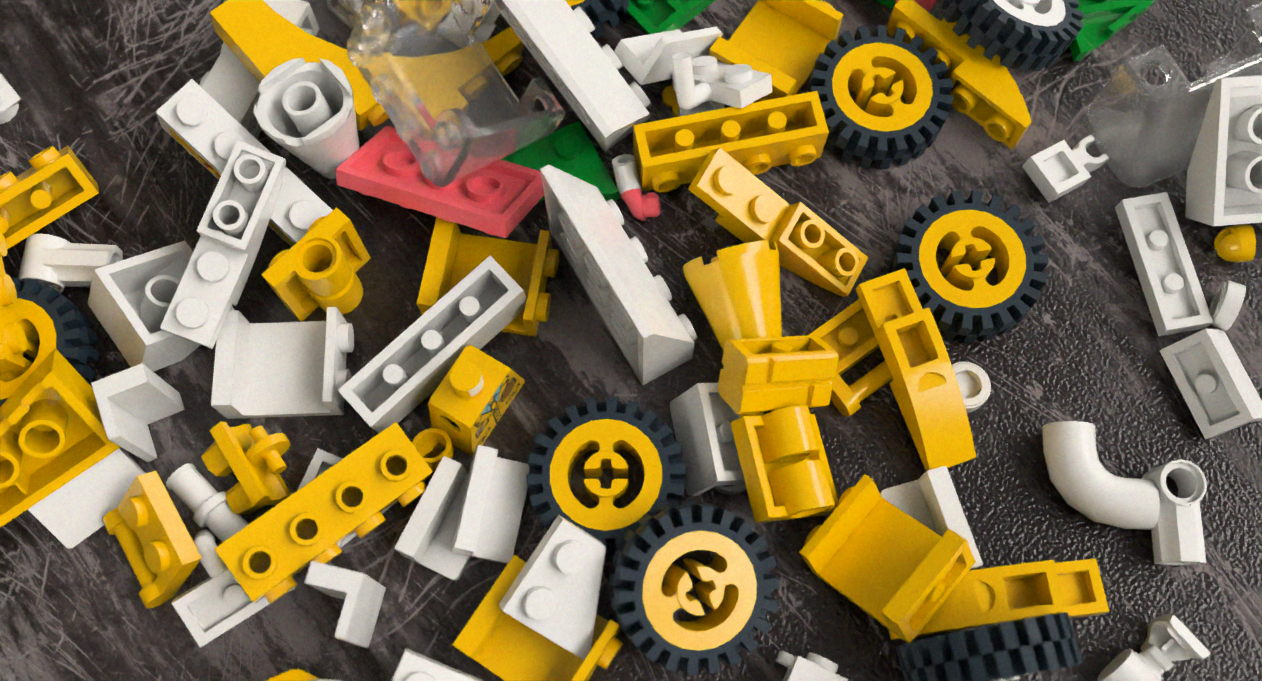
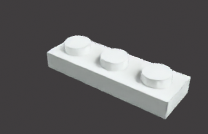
[1115,192,1213,336]

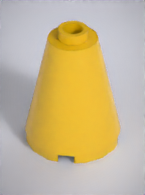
[683,240,782,351]

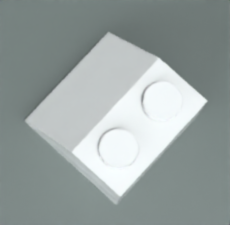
[88,240,234,372]

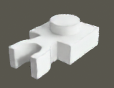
[1022,135,1109,203]

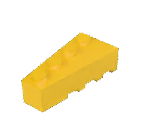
[0,348,120,528]

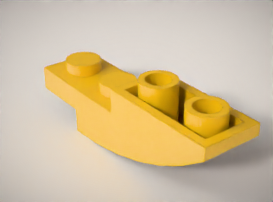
[887,0,1032,150]
[688,147,868,297]
[856,268,976,471]
[889,559,1109,640]

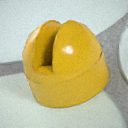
[1214,224,1256,263]
[412,428,454,472]

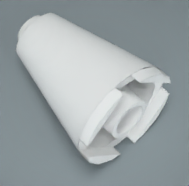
[254,58,360,179]

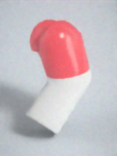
[612,154,661,221]

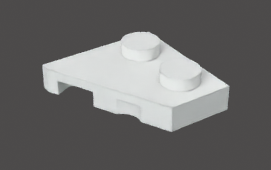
[499,515,606,660]

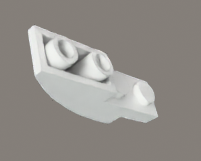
[160,140,287,349]

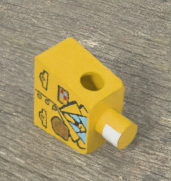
[428,344,525,457]

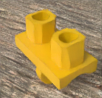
[201,421,292,514]

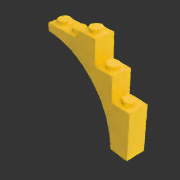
[210,0,524,141]

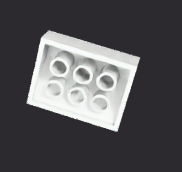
[493,0,651,152]
[1185,75,1262,226]
[540,165,697,386]

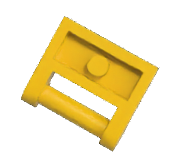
[809,299,893,417]
[102,471,202,609]

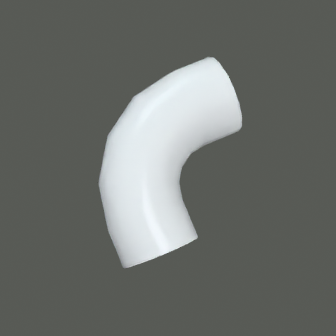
[1042,421,1160,530]

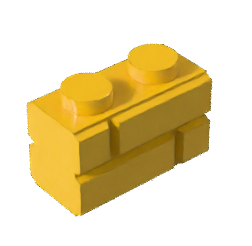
[717,335,839,417]

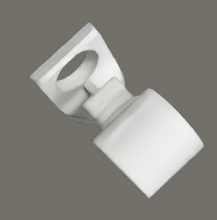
[1097,614,1211,681]

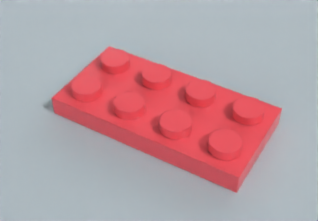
[335,125,544,238]

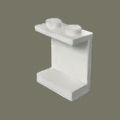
[211,307,354,419]

